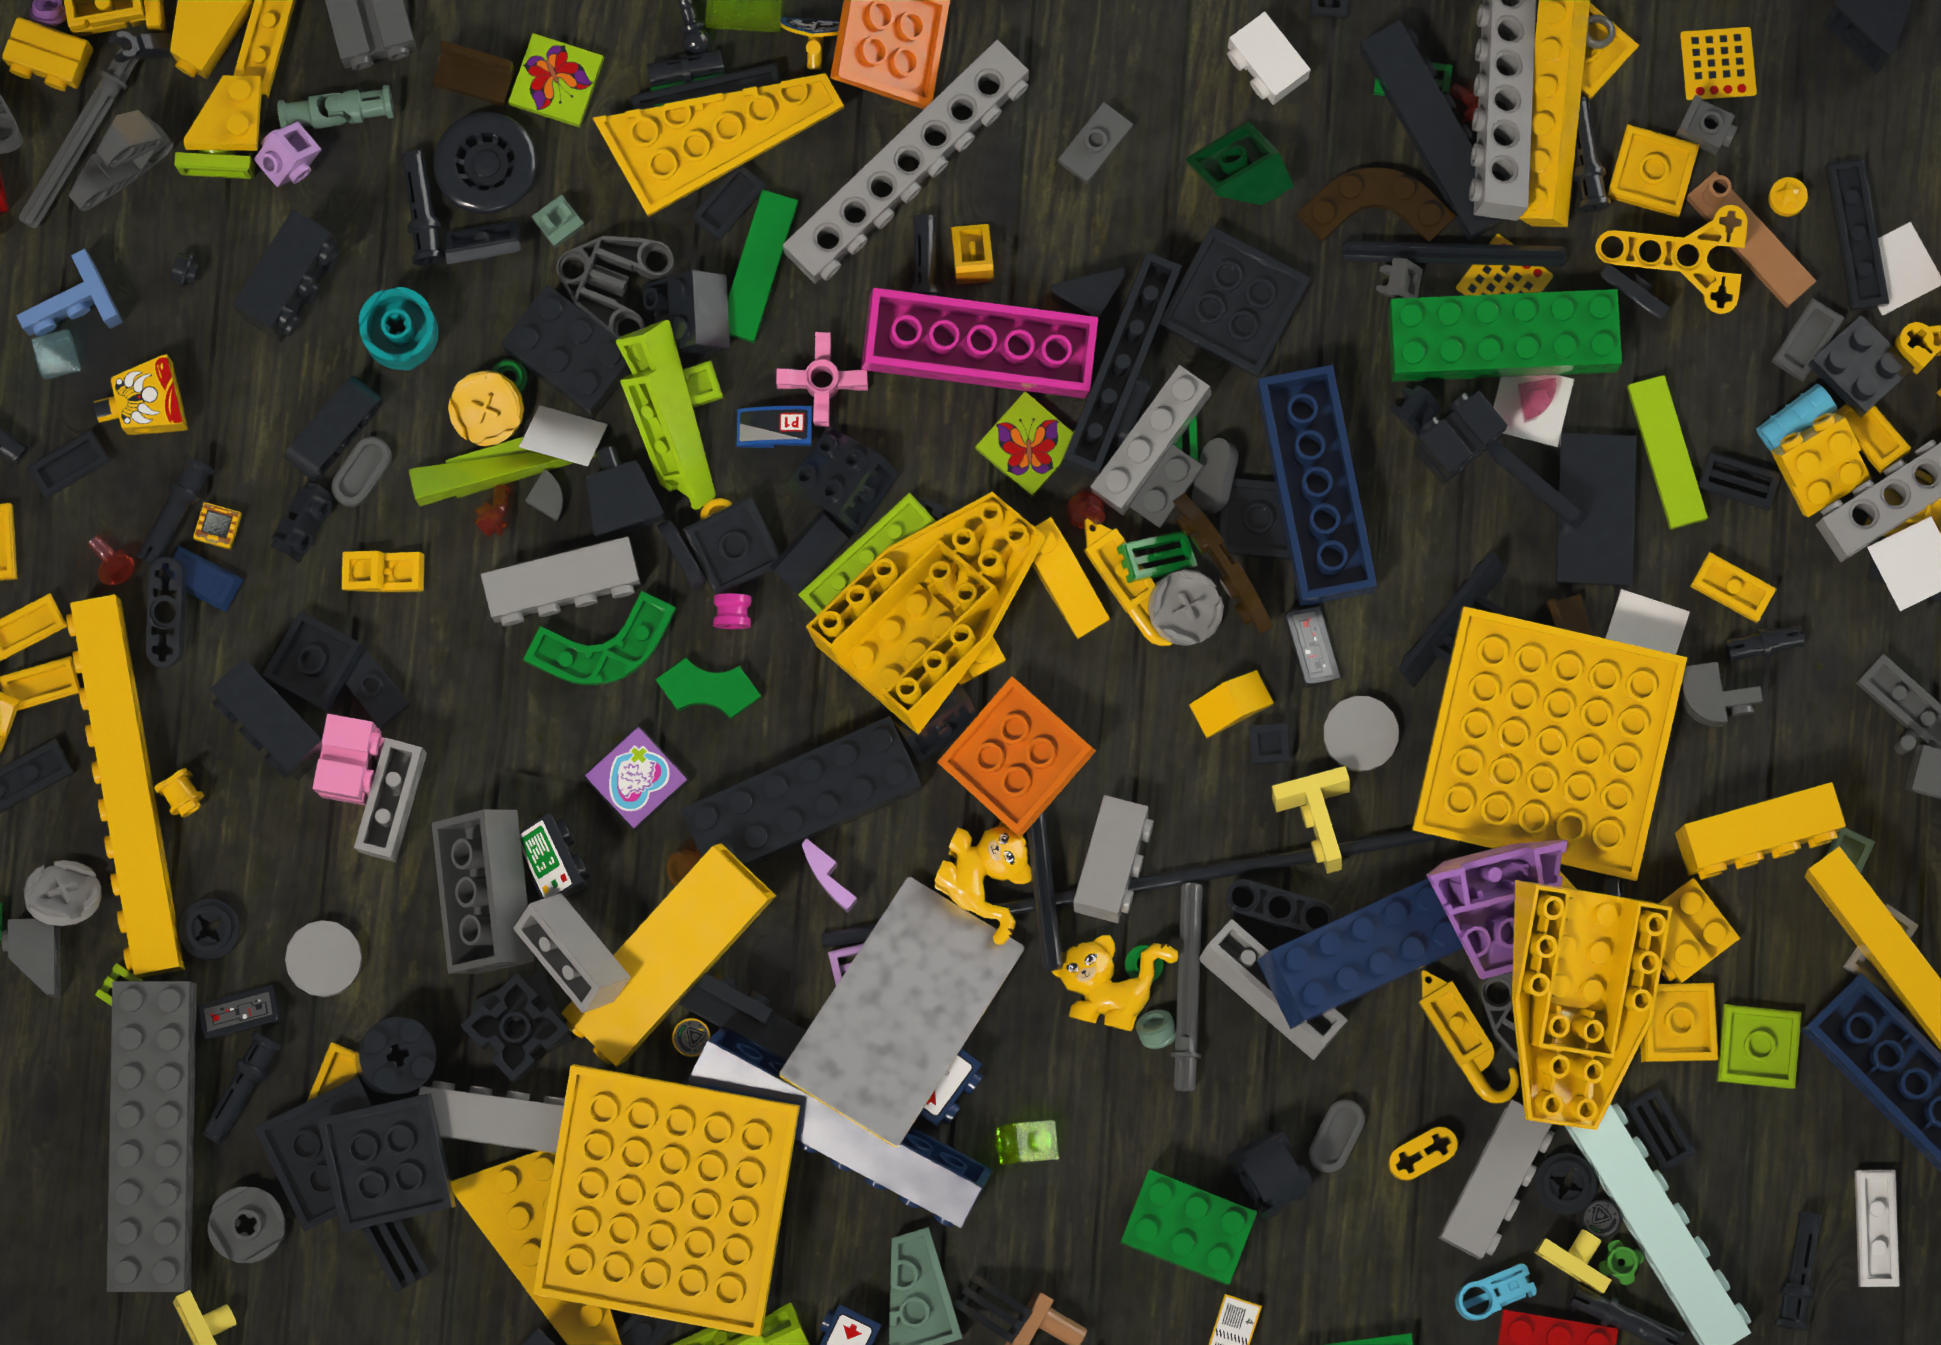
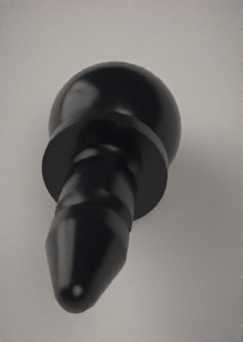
[678,0,711,55]

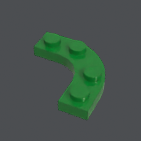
[523,591,676,686]

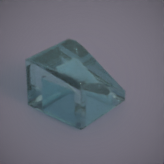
[31,330,81,380]

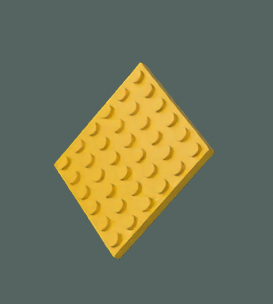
[1412,606,1687,881]
[533,1064,800,1337]

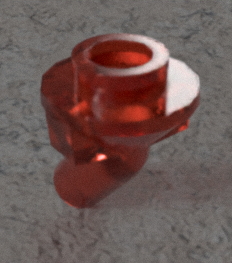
[1449,82,1479,128]
[473,485,509,537]
[1067,492,1105,529]
[87,534,135,585]

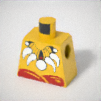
[94,354,188,435]

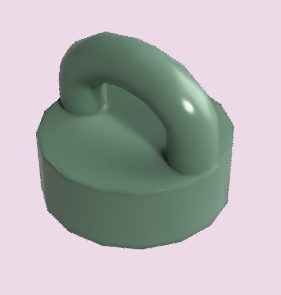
[1135,1009,1176,1049]

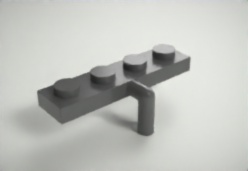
[1856,654,1941,755]

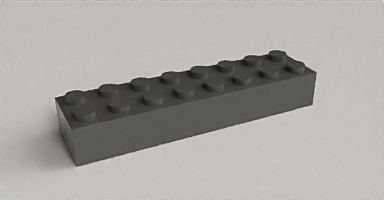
[107,981,197,1292]

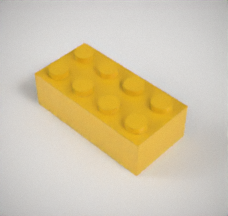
[1675,782,1846,880]

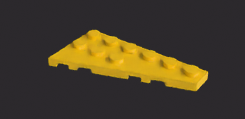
[593,73,844,217]
[451,1151,623,1345]

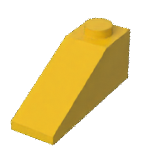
[1031,517,1110,639]

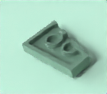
[889,1227,963,1345]

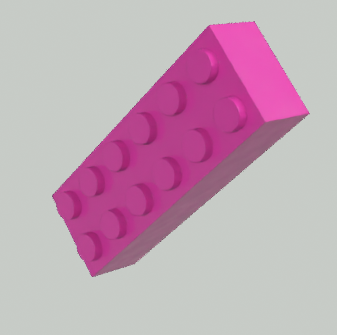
[861,288,1098,398]

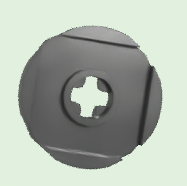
[208,1187,286,1264]

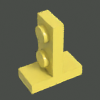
[1272,766,1350,874]

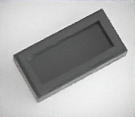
[1771,298,1844,382]

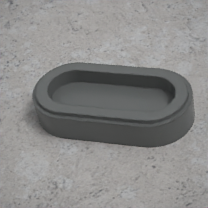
[332,437,392,507]
[1192,438,1238,514]
[1309,1100,1365,1173]

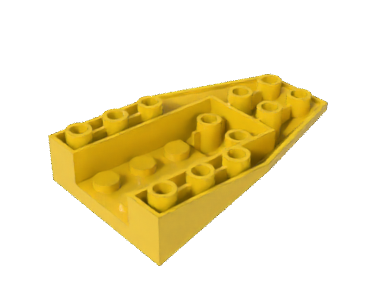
[806,492,1045,735]
[1512,880,1672,1130]

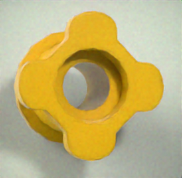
[154,768,204,817]

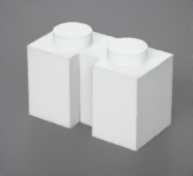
[1227,12,1311,105]

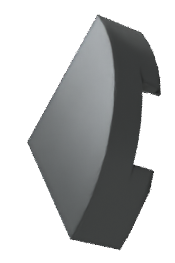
[525,469,563,522]

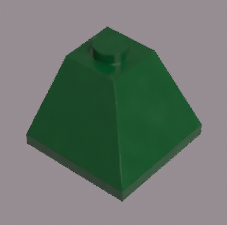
[1185,121,1294,205]

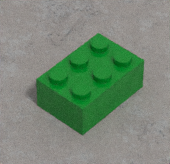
[1120,1169,1257,1286]

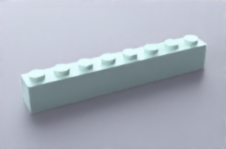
[1565,1103,1751,1345]

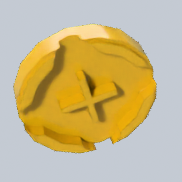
[448,370,524,446]

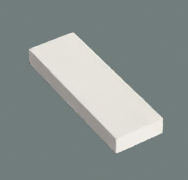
[1855,1170,1899,1287]

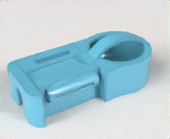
[1455,1264,1537,1321]

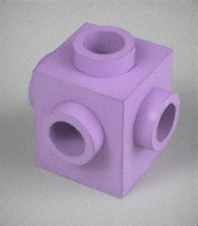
[254,121,321,187]

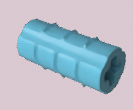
[1756,384,1837,451]

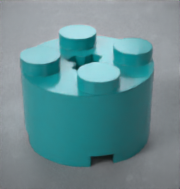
[359,287,439,371]

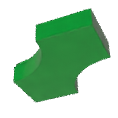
[655,658,762,720]

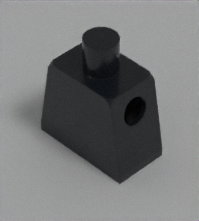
[586,446,666,542]

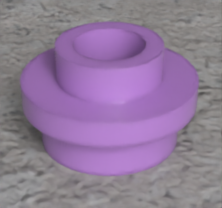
[29,0,67,28]

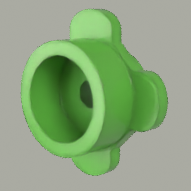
[1599,1240,1644,1285]

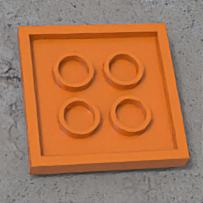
[830,0,950,109]
[937,676,1096,837]

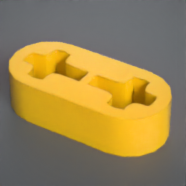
[1388,1127,1458,1181]

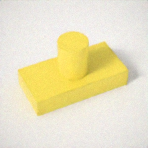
[1534,1229,1612,1294]
[173,1290,237,1345]

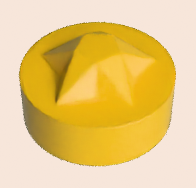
[1768,177,1808,217]

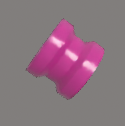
[713,593,752,629]

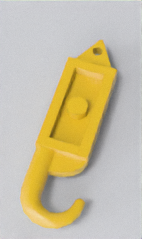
[1083,518,1172,646]
[1419,970,1519,1103]

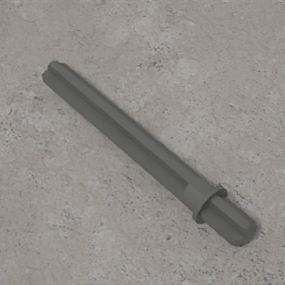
[19,47,139,229]
[1171,883,1203,1092]

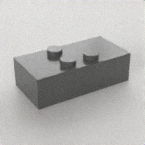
[432,809,534,974]

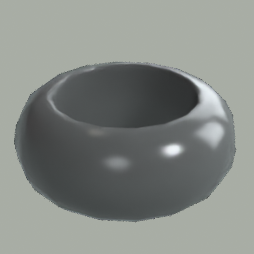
[1586,15,1615,49]

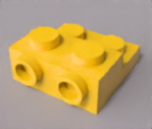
[1771,413,1872,517]
[1659,877,1740,984]

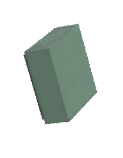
[1825,827,1875,874]

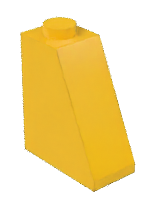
[170,0,254,79]

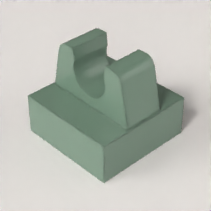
[532,194,585,249]

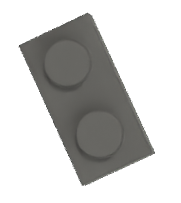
[1129,444,1204,529]

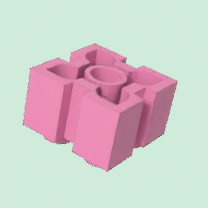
[312,714,385,806]

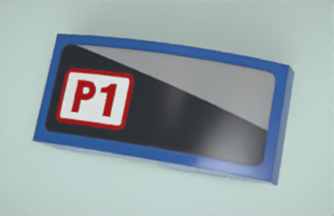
[736,406,812,448]

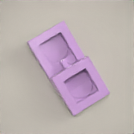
[802,839,858,913]

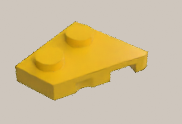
[184,75,262,151]

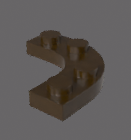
[1296,168,1456,243]
[1173,493,1273,634]

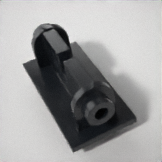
[270,481,336,563]

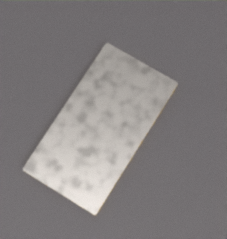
[779,877,1024,1147]

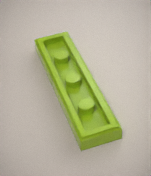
[1627,375,1708,530]
[798,493,936,615]

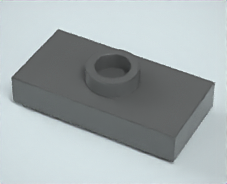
[1058,102,1133,185]

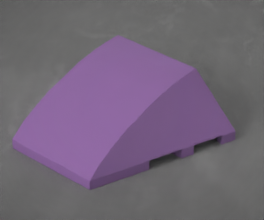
[1426,840,1567,979]

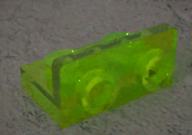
[705,0,782,32]

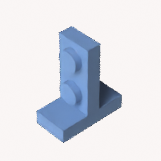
[16,249,123,336]

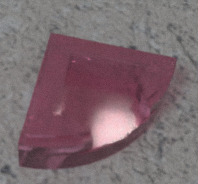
[1517,378,1556,423]

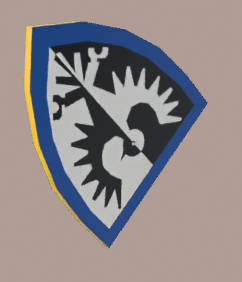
[780,17,840,70]

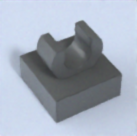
[1376,258,1423,299]

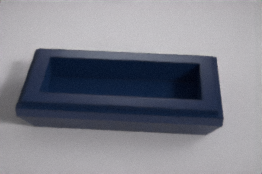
[160,545,244,612]

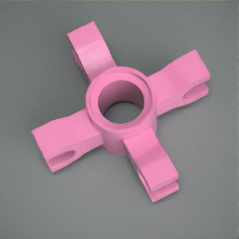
[776,332,868,427]

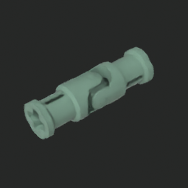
[277,85,394,129]

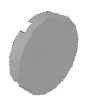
[1148,569,1224,646]
[1323,696,1399,772]
[24,860,102,926]
[285,920,363,997]

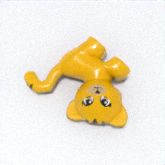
[935,821,1032,945]
[1051,935,1179,1031]

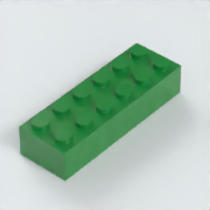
[1388,289,1622,382]

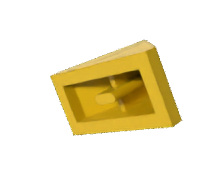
[951,224,994,285]
[1189,670,1274,739]

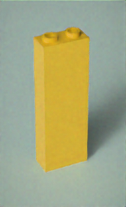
[561,843,776,1066]
[1805,846,1941,1053]

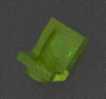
[995,1121,1059,1165]

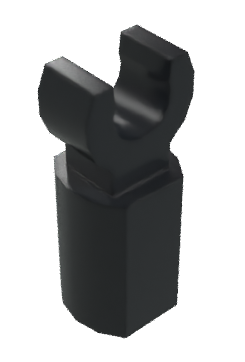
[108,31,172,63]

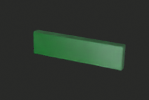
[728,190,798,343]

